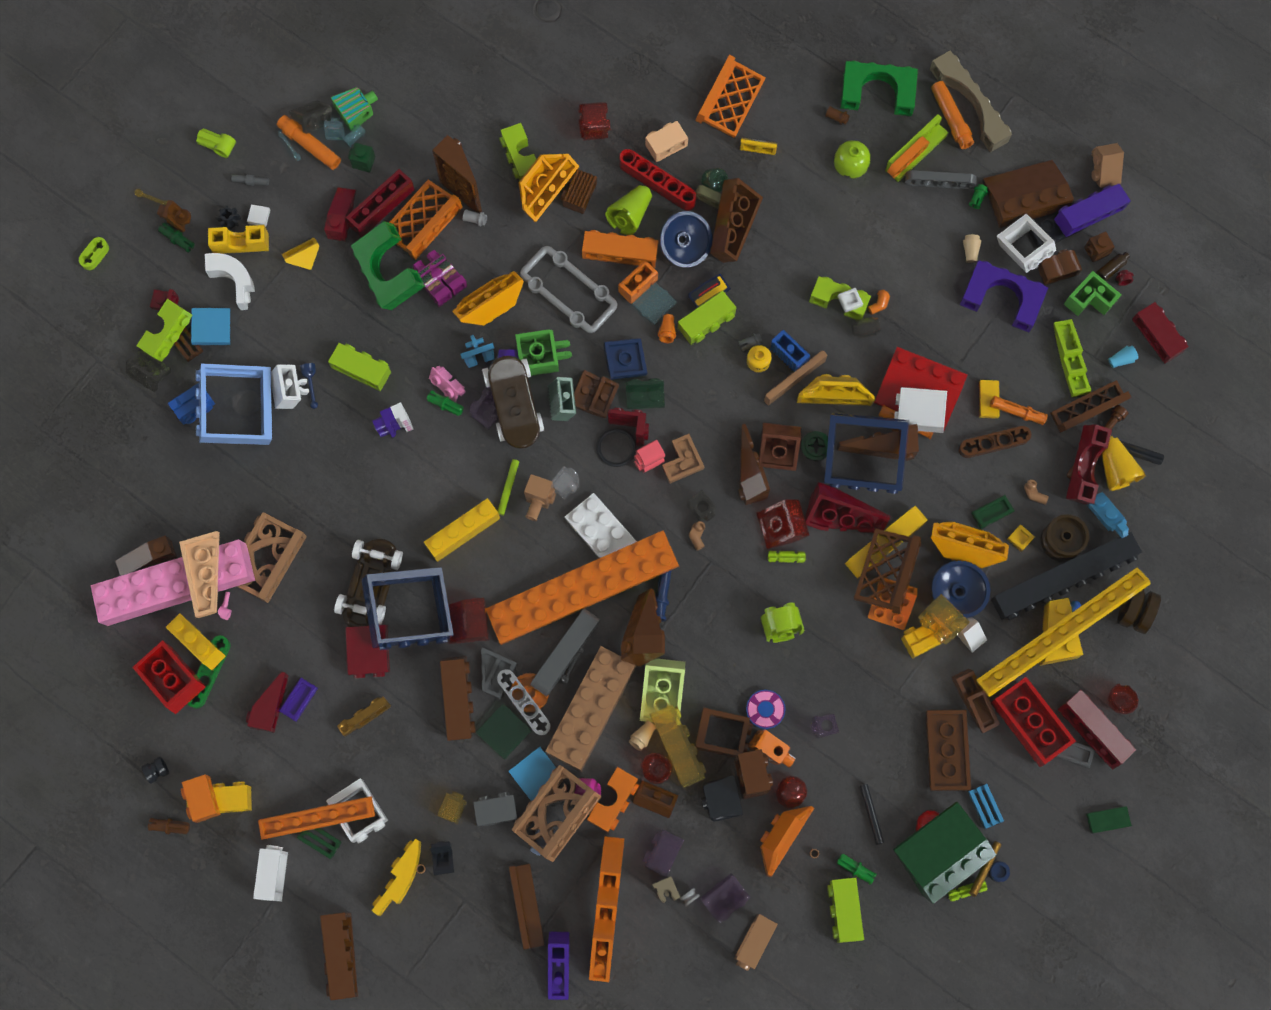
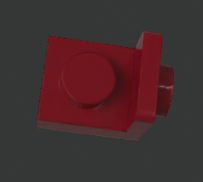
[150,289,179,311]

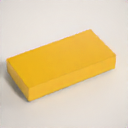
[979,380,1000,418]

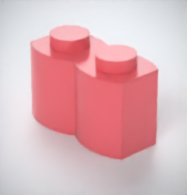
[634,439,665,473]

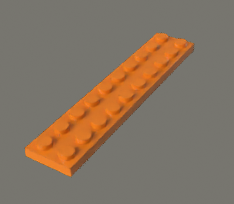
[486,530,679,645]

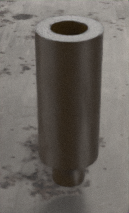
[1096,252,1130,281]

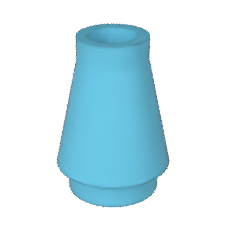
[1108,345,1139,368]

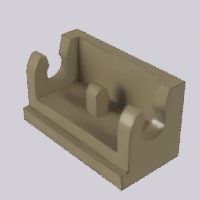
[652,876,680,903]

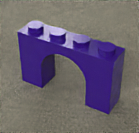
[960,260,1048,332]

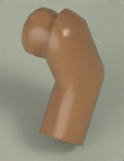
[1024,480,1049,505]
[689,521,705,551]

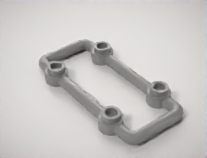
[520,246,617,333]

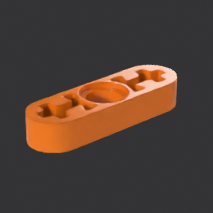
[887,136,930,178]

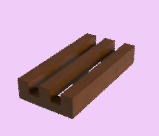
[174,327,203,362]

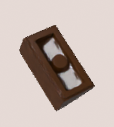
[633,780,679,818]

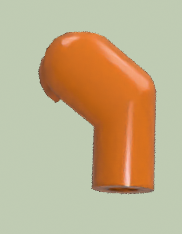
[868,290,890,315]

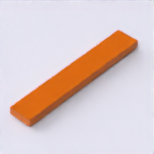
[258,796,375,840]

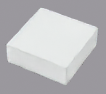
[247,205,270,227]
[838,288,863,313]

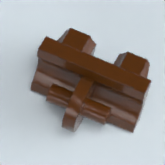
[157,200,191,232]

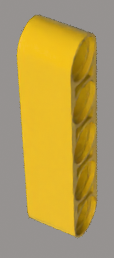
[845,506,928,579]

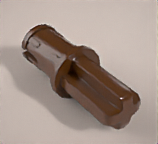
[148,818,190,834]

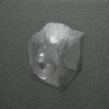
[552,466,580,499]

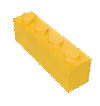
[424,498,500,562]

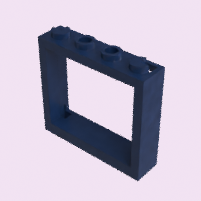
[824,413,910,494]
[362,567,453,650]

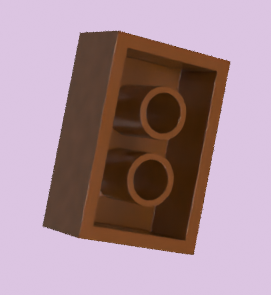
[734,749,773,800]

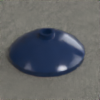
[659,211,712,267]
[931,561,990,619]

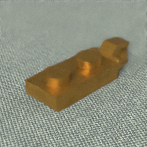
[337,696,391,737]

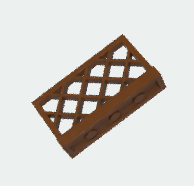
[854,528,921,614]

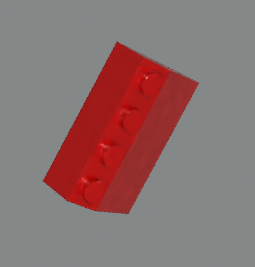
[874,347,968,430]

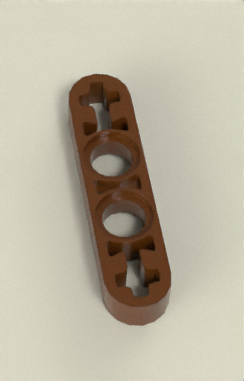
[959,426,1032,458]

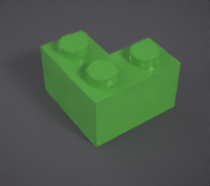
[1064,271,1122,316]

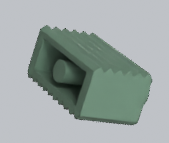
[547,377,576,421]

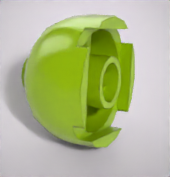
[834,140,870,178]

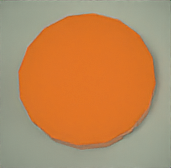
[510,673,549,713]

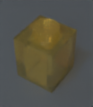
[437,791,467,824]

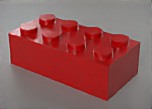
[991,677,1076,767]

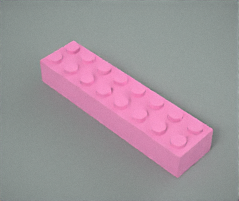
[90,539,255,626]

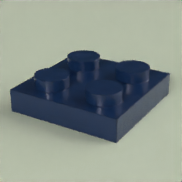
[603,338,647,380]

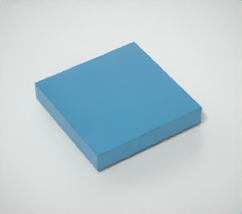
[191,308,230,345]
[508,747,556,801]

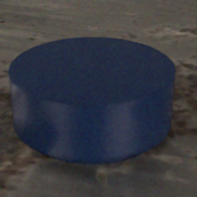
[989,861,1010,882]

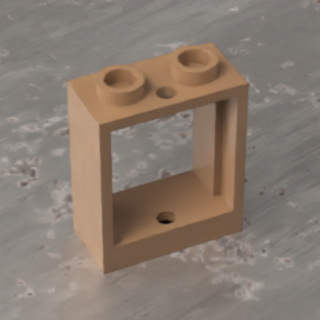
[734,914,778,971]

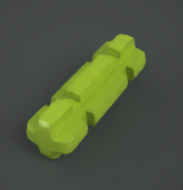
[768,551,806,563]
[948,881,987,901]

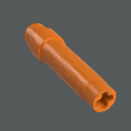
[931,81,974,149]
[277,115,341,170]

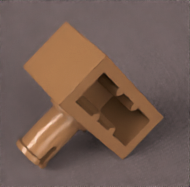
[1091,143,1124,188]
[524,474,556,521]

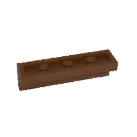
[1050,380,1132,433]
[509,864,545,950]

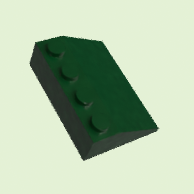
[893,801,996,904]

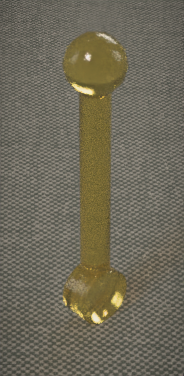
[135,189,168,205]

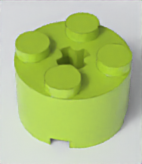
[761,603,805,643]

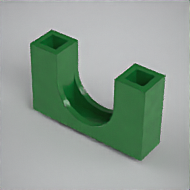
[840,61,918,116]
[351,221,425,310]

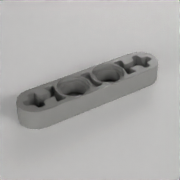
[497,669,550,735]

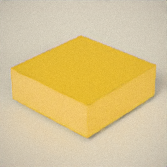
[1007,524,1035,552]

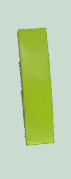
[1053,319,1091,397]

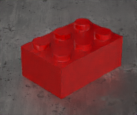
[132,640,206,714]

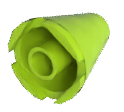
[605,185,652,235]

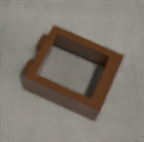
[695,708,753,758]

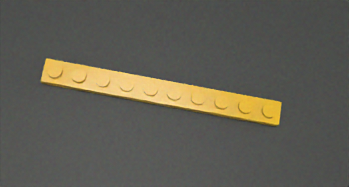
[976,567,1151,697]

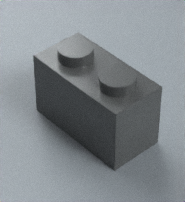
[473,792,518,828]

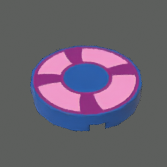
[746,689,785,730]

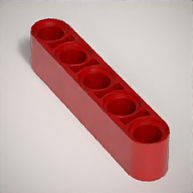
[620,149,696,211]

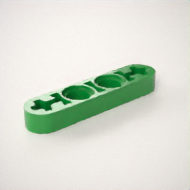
[188,635,231,709]

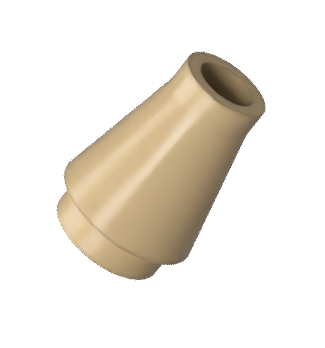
[963,234,981,263]
[629,721,656,751]

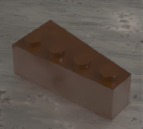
[710,178,763,263]
[440,656,476,741]
[320,912,358,1001]

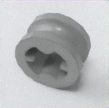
[680,888,700,907]

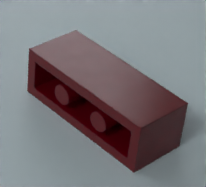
[1132,302,1189,364]

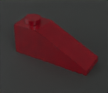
[324,187,356,241]
[246,672,289,733]

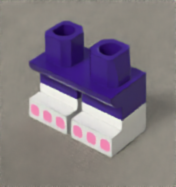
[372,402,413,438]

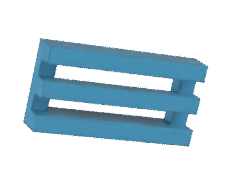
[968,784,1004,829]

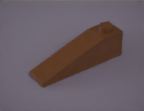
[738,424,770,505]
[837,424,919,461]
[621,588,665,667]

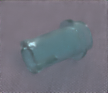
[343,124,366,147]

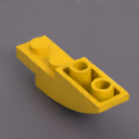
[372,839,421,916]

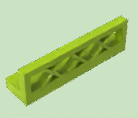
[885,114,949,182]

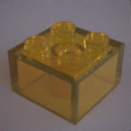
[918,594,970,645]

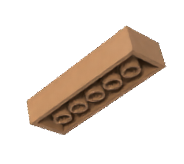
[545,646,636,772]

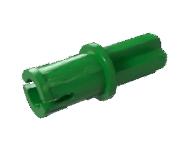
[427,390,464,416]
[837,854,877,885]

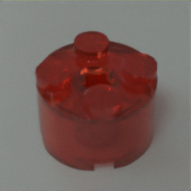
[578,102,610,141]

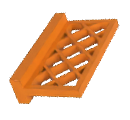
[695,54,766,138]
[389,179,463,260]

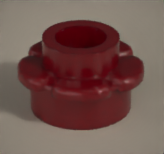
[1115,270,1134,286]

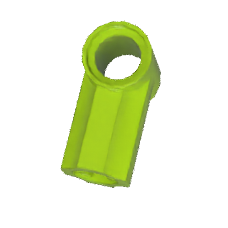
[196,128,236,158]

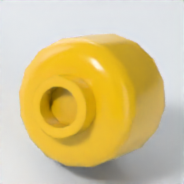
[747,345,772,372]

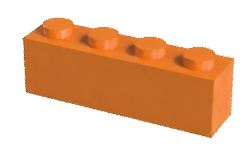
[582,230,658,268]

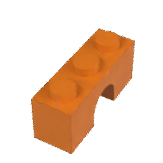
[587,767,640,833]

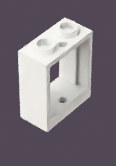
[997,214,1056,273]
[326,778,388,843]
[253,845,288,902]

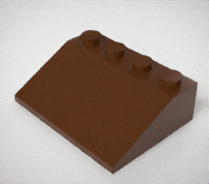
[432,135,482,213]
[982,160,1074,228]

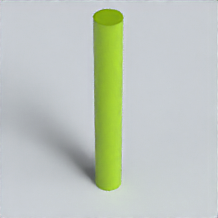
[497,459,519,516]

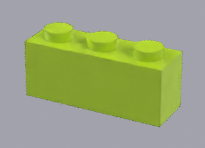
[678,291,736,345]
[328,343,391,392]
[827,878,864,943]

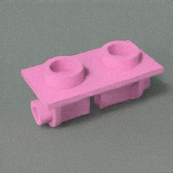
[429,366,466,402]

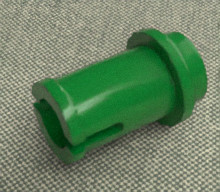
[969,184,988,209]

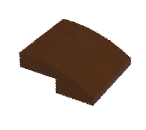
[574,370,620,418]

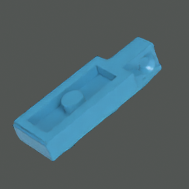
[1087,492,1129,538]

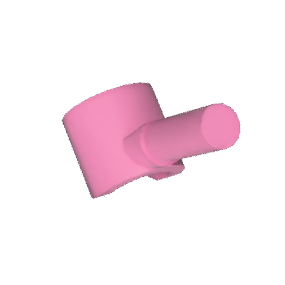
[218,592,232,620]

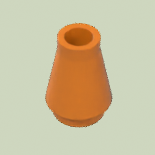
[658,314,676,343]

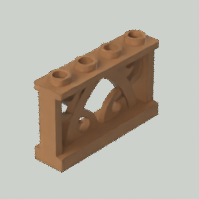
[236,512,307,603]
[512,765,601,862]

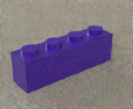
[1054,184,1131,237]

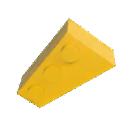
[1040,598,1083,666]

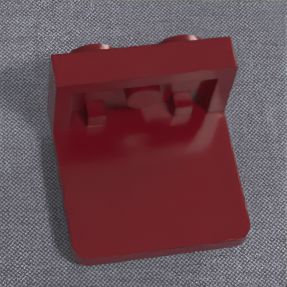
[608,407,649,446]

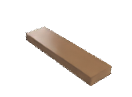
[764,351,827,406]

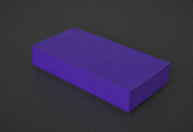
[279,678,318,722]

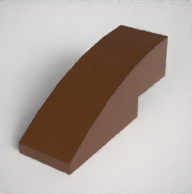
[951,669,1000,733]

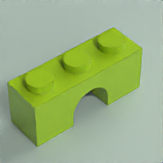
[499,123,536,181]
[809,276,871,322]
[136,299,193,362]

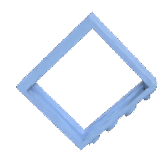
[195,364,272,445]

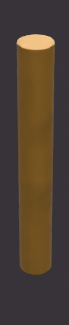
[969,841,1001,897]

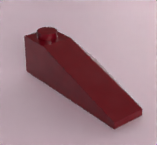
[804,482,890,533]

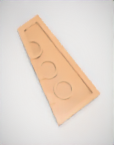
[179,531,220,618]

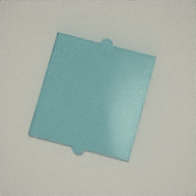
[632,282,677,325]

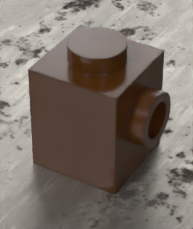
[1084,231,1115,262]

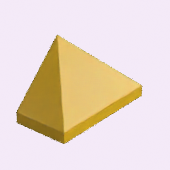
[282,238,319,270]

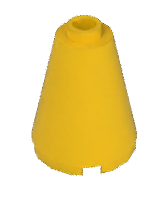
[1101,436,1146,491]

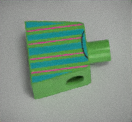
[331,87,378,132]

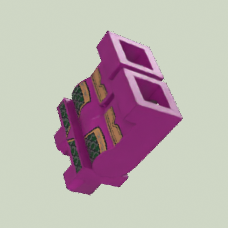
[413,250,467,307]

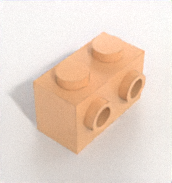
[645,121,688,162]

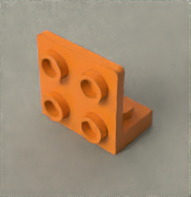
[868,578,917,630]

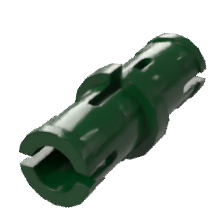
[158,222,195,253]

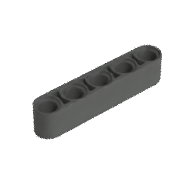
[530,609,601,697]

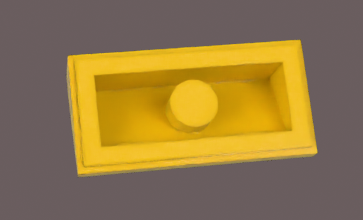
[740,138,777,155]

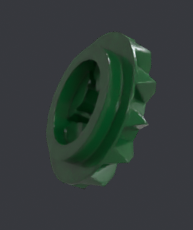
[801,431,828,461]

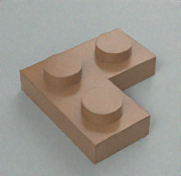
[662,434,705,484]

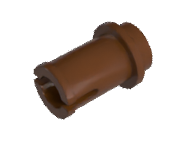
[826,106,850,125]

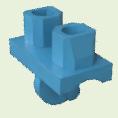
[460,335,494,368]

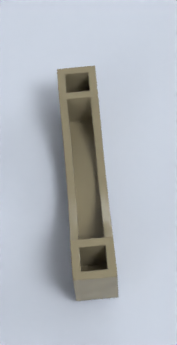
[930,50,1012,153]

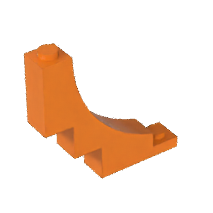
[589,836,625,982]

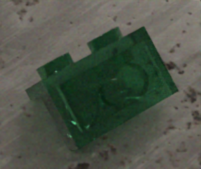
[626,378,665,409]

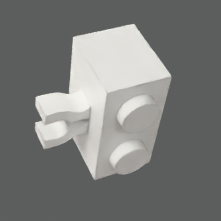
[271,365,309,409]

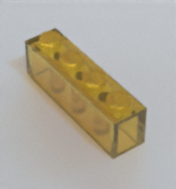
[649,704,706,788]

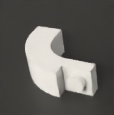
[205,253,255,310]

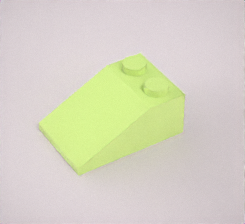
[640,658,686,725]

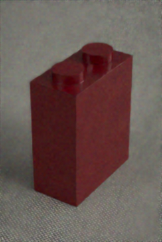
[346,625,390,678]

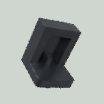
[430,841,454,876]

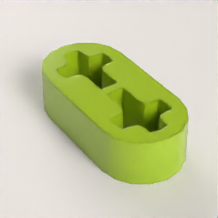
[79,237,109,270]

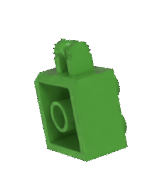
[515,330,572,376]

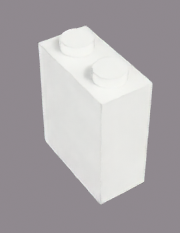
[894,387,947,433]

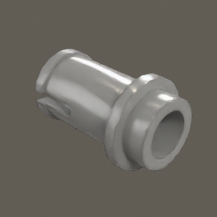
[463,210,487,226]

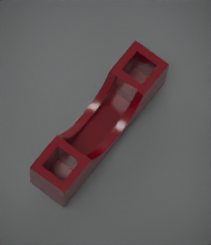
[1066,424,1112,504]

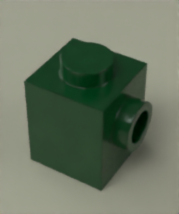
[348,143,376,173]

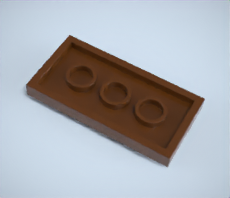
[926,710,971,791]

